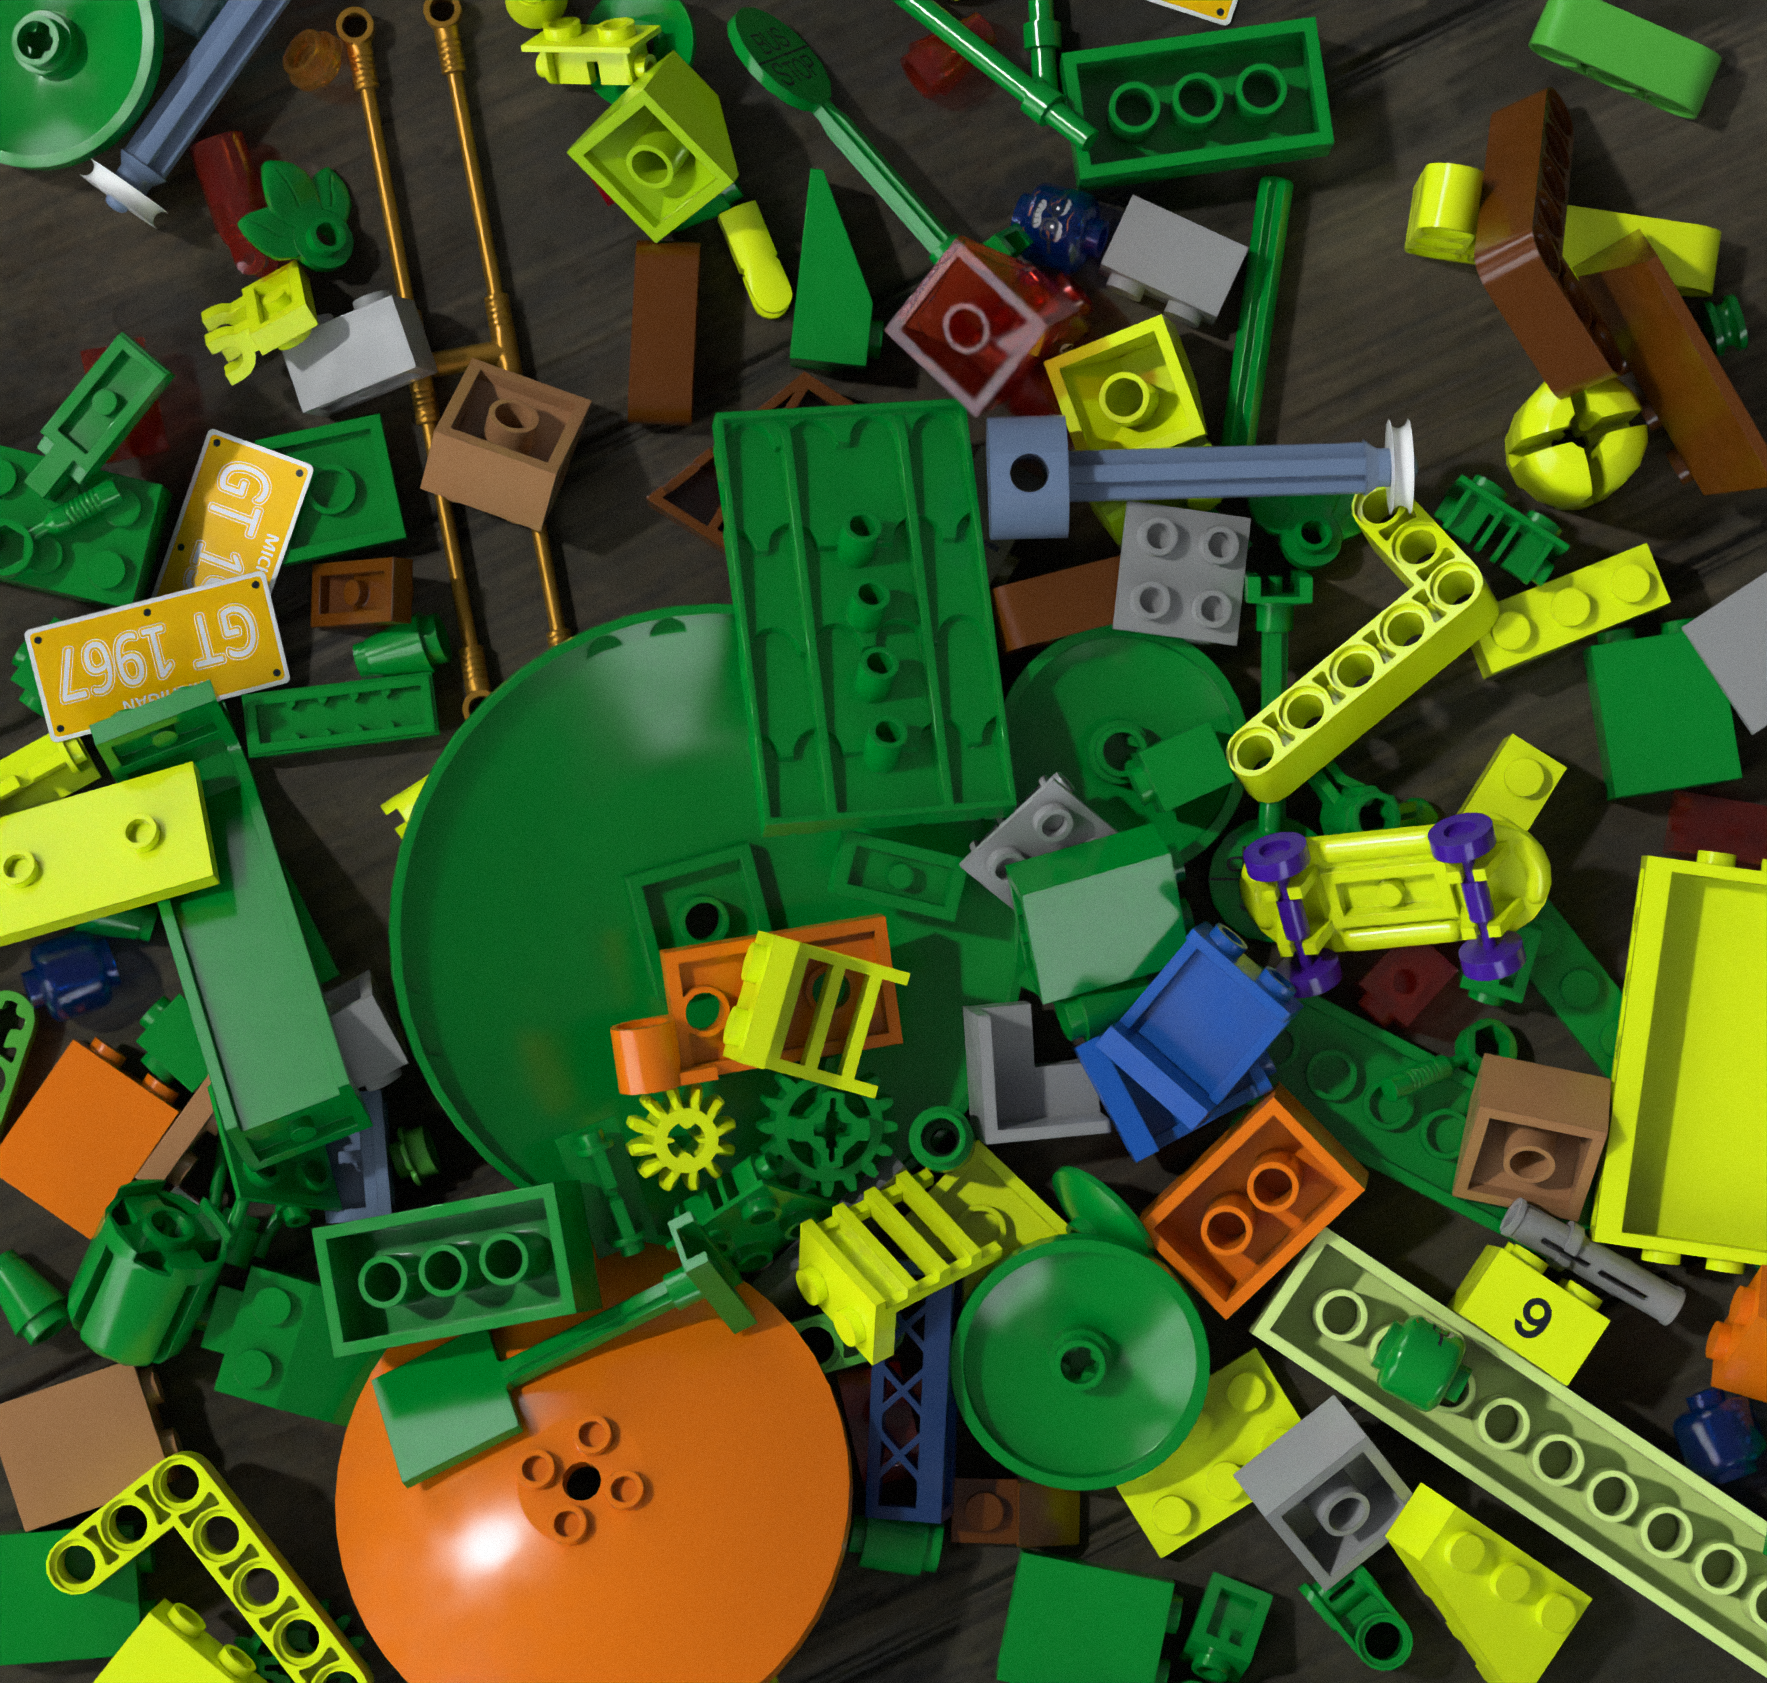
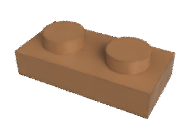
[135,1074,219,1190]

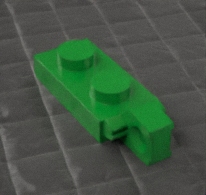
[24,332,176,502]

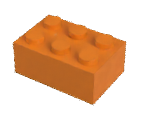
[1139,1082,1369,1320]

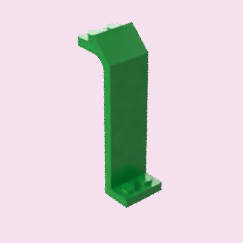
[89,680,373,1173]

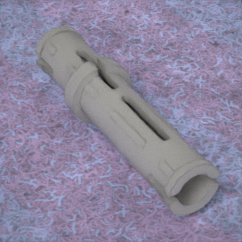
[1500,1197,1686,1326]

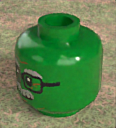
[1371,1314,1473,1412]

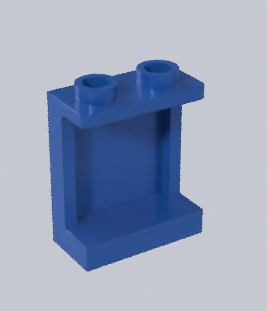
[1095,921,1304,1131]
[1073,1032,1277,1163]

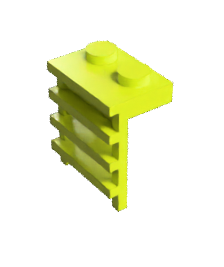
[722,930,911,1099]
[796,1168,1002,1366]

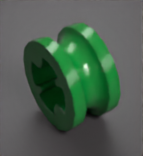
[1700,294,1748,357]

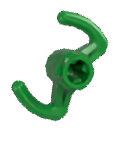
[1259,760,1438,836]

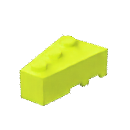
[1385,1482,1592,1683]

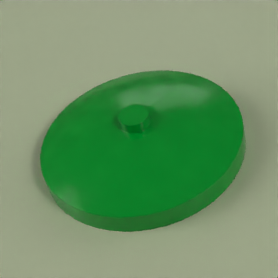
[0,0,164,171]
[1004,625,1246,864]
[951,1233,1210,1491]

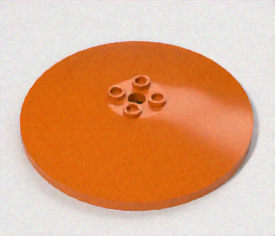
[335,1238,853,1683]

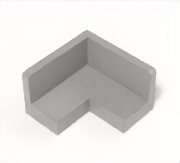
[963,1001,1111,1144]

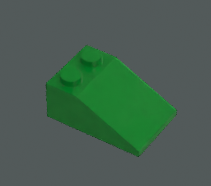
[214,1263,387,1427]

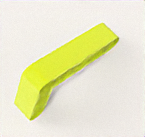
[1404,163,1721,297]
[1226,487,1499,803]
[46,1451,374,1683]

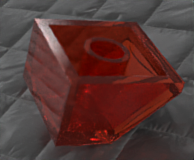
[884,235,1080,418]

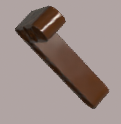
[1474,87,1623,400]

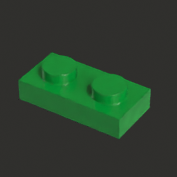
[827,830,967,922]

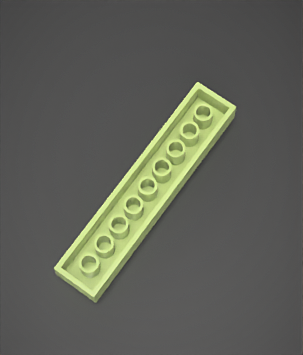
[1247,1227,1767,1678]

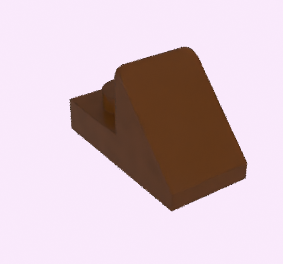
[311,557,414,630]
[951,1476,1080,1548]

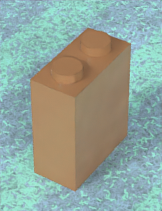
[0,1363,183,1532]

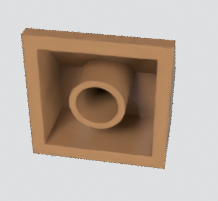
[420,358,592,532]
[1452,1053,1611,1222]

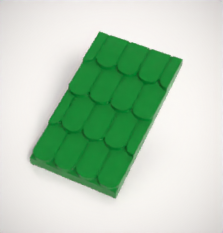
[712,398,1017,837]

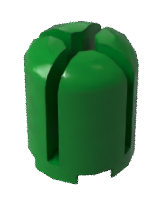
[67,1179,232,1366]

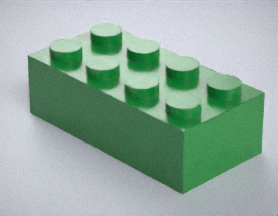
[1059,17,1334,192]
[0,445,172,609]
[312,1180,603,1358]

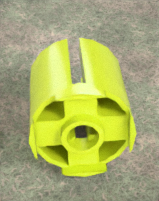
[1505,377,1648,511]

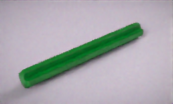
[1220,176,1294,446]

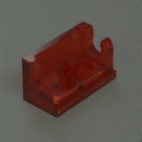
[1663,790,1767,870]

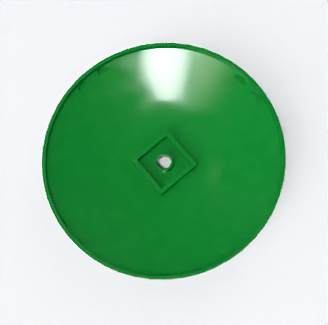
[388,603,1025,1246]

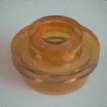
[283,29,342,92]

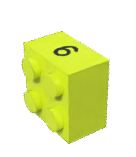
[1446,1242,1610,1386]

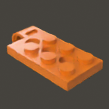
[610,913,903,1095]

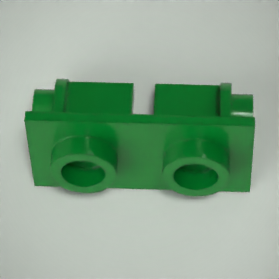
[554,1115,659,1259]

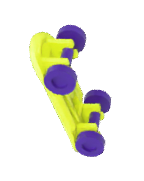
[1239,813,1552,998]

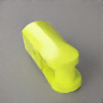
[717,200,792,320]

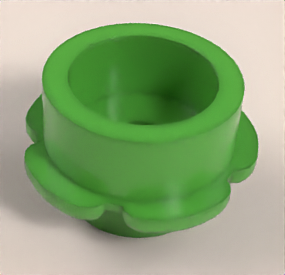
[389,1124,442,1186]

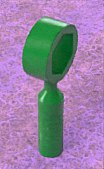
[0,477,124,578]
[1381,1018,1517,1102]

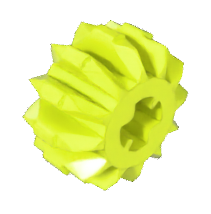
[625,1083,736,1191]

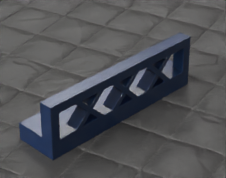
[865,1257,965,1524]

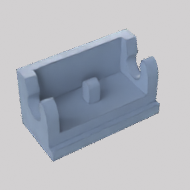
[325,1089,397,1224]

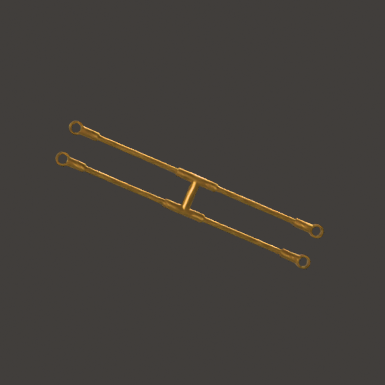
[336,0,572,720]

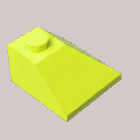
[1043,314,1208,450]

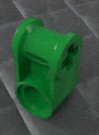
[1298,1564,1413,1671]

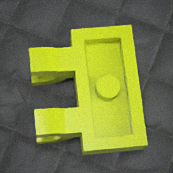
[201,259,319,386]

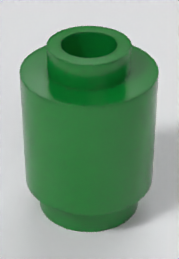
[909,1106,976,1173]
[847,1513,944,1576]

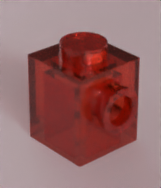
[1354,944,1458,1028]

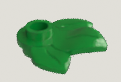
[237,160,354,272]
[1246,494,1362,570]

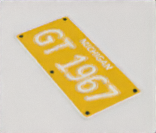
[151,429,314,598]
[24,571,290,742]

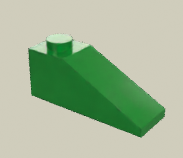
[790,168,884,375]

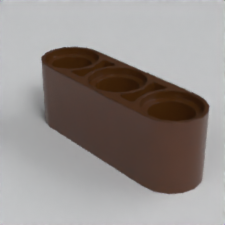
[628,240,701,426]
[990,555,1121,656]

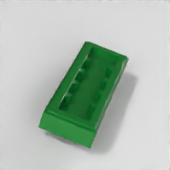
[242,672,441,759]

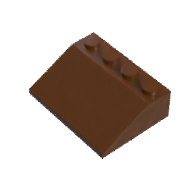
[1572,229,1767,495]

